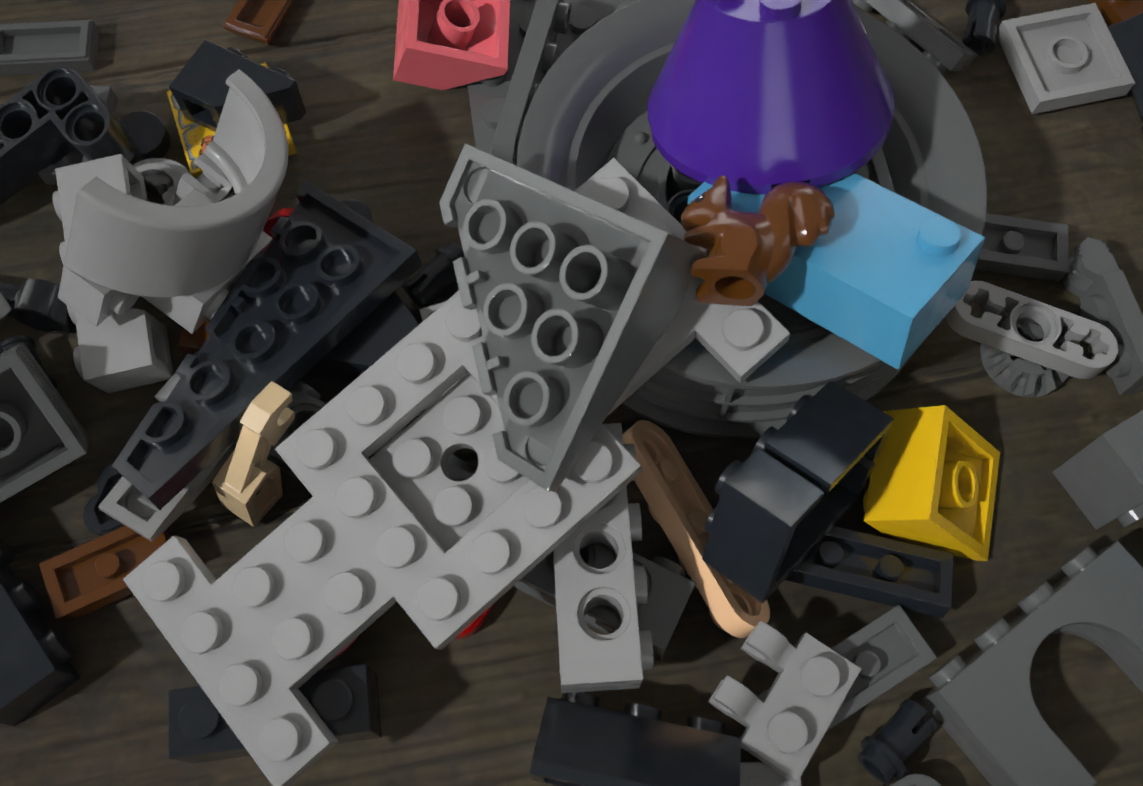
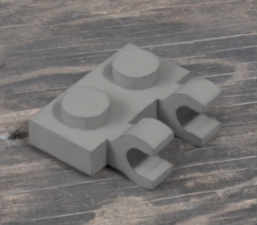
[708,621,861,782]

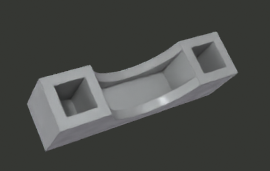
[53,154,174,394]

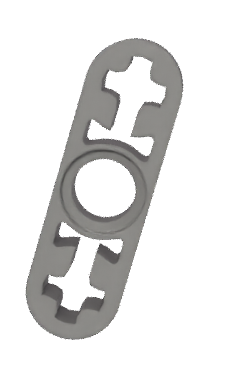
[946,281,1118,379]

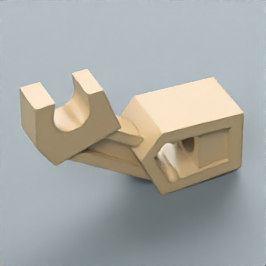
[212,381,295,527]

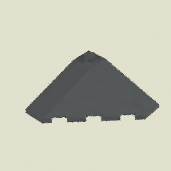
[439,143,705,492]

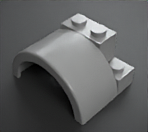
[58,69,289,334]

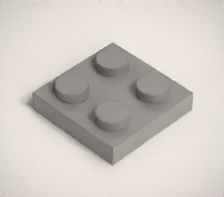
[996,3,1135,114]

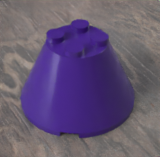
[647,0,894,194]

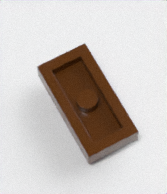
[39,526,171,623]

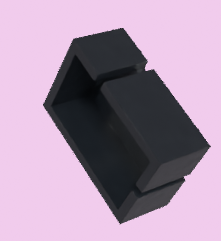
[702,382,894,604]

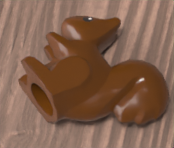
[681,175,835,306]

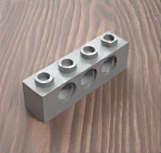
[553,423,654,693]

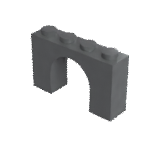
[920,541,1143,786]

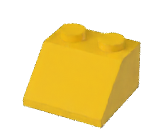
[863,405,1000,561]

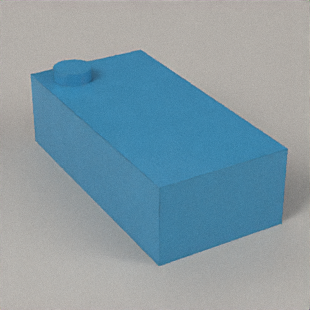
[688,172,985,370]

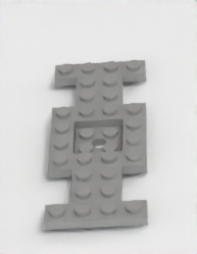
[123,158,790,786]

